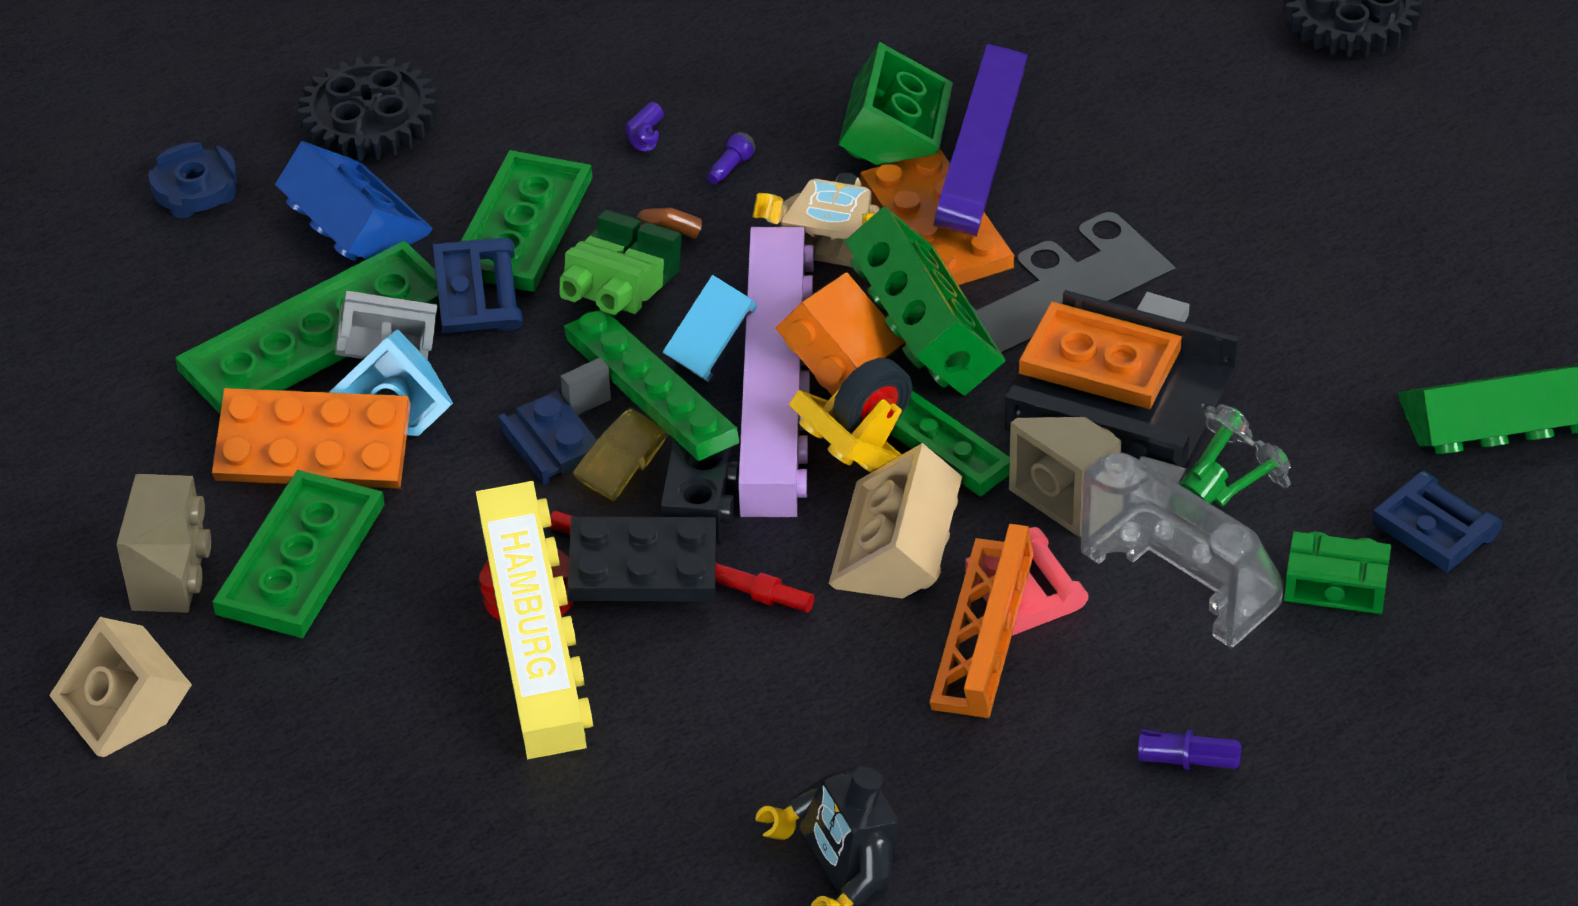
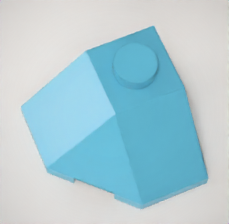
[329,329,453,436]

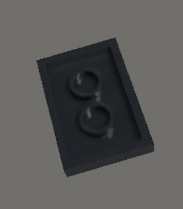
[568,517,716,602]

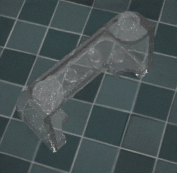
[1081,453,1284,649]

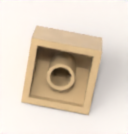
[49,617,192,757]

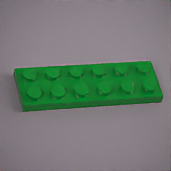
[175,241,439,414]

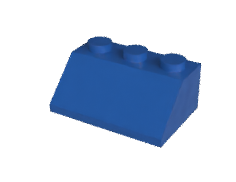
[275,141,433,261]

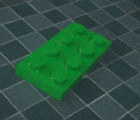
[461,150,593,292]
[213,470,385,638]

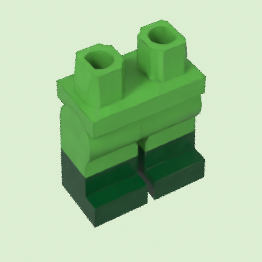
[559,209,682,315]

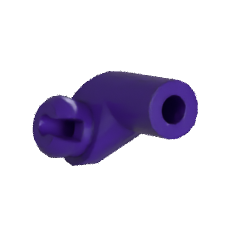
[625,102,664,152]

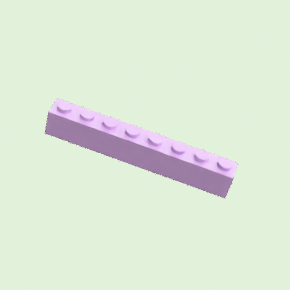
[739,227,814,517]

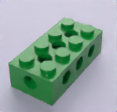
[844,206,1006,396]

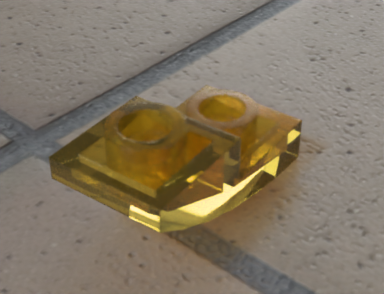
[573,408,669,502]

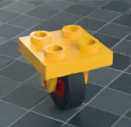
[788,358,912,473]

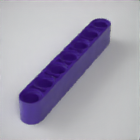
[933,43,1028,237]

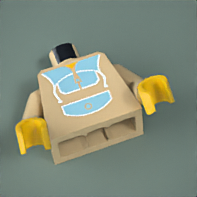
[752,173,880,267]

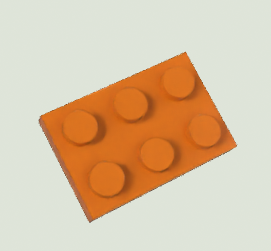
[1019,301,1182,409]

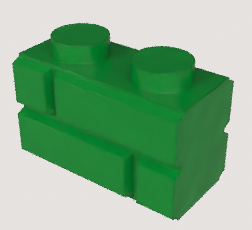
[1284,531,1391,615]

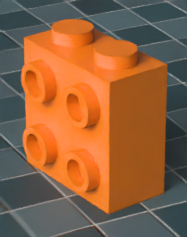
[775,272,906,396]

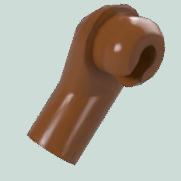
[636,208,702,239]

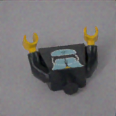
[755,767,899,906]

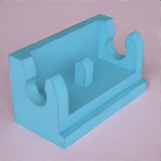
[663,275,758,382]

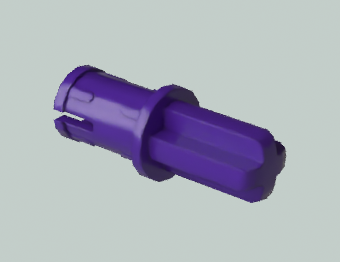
[1138,729,1242,770]

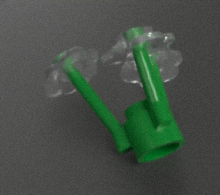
[1178,404,1291,509]

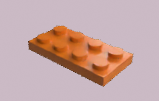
[860,148,1014,285]
[212,388,411,489]

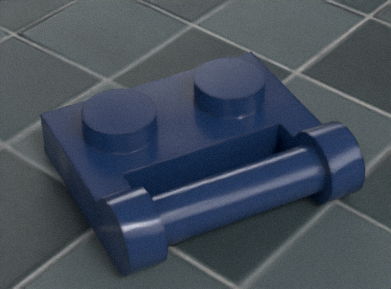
[433,238,523,333]
[1372,471,1503,573]

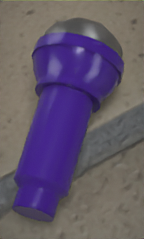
[707,132,755,184]

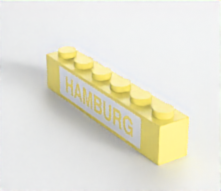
[476,481,593,760]

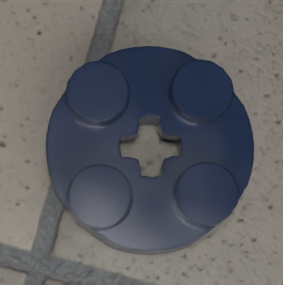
[148,142,238,218]

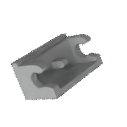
[335,291,437,360]

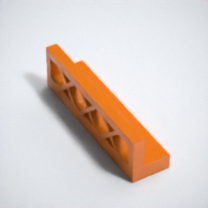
[930,524,1034,718]

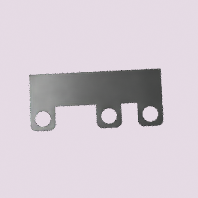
[971,212,1176,352]

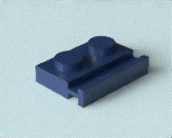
[498,391,603,485]

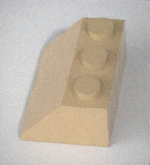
[829,443,962,599]

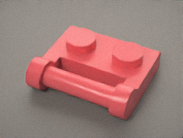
[965,527,1089,636]

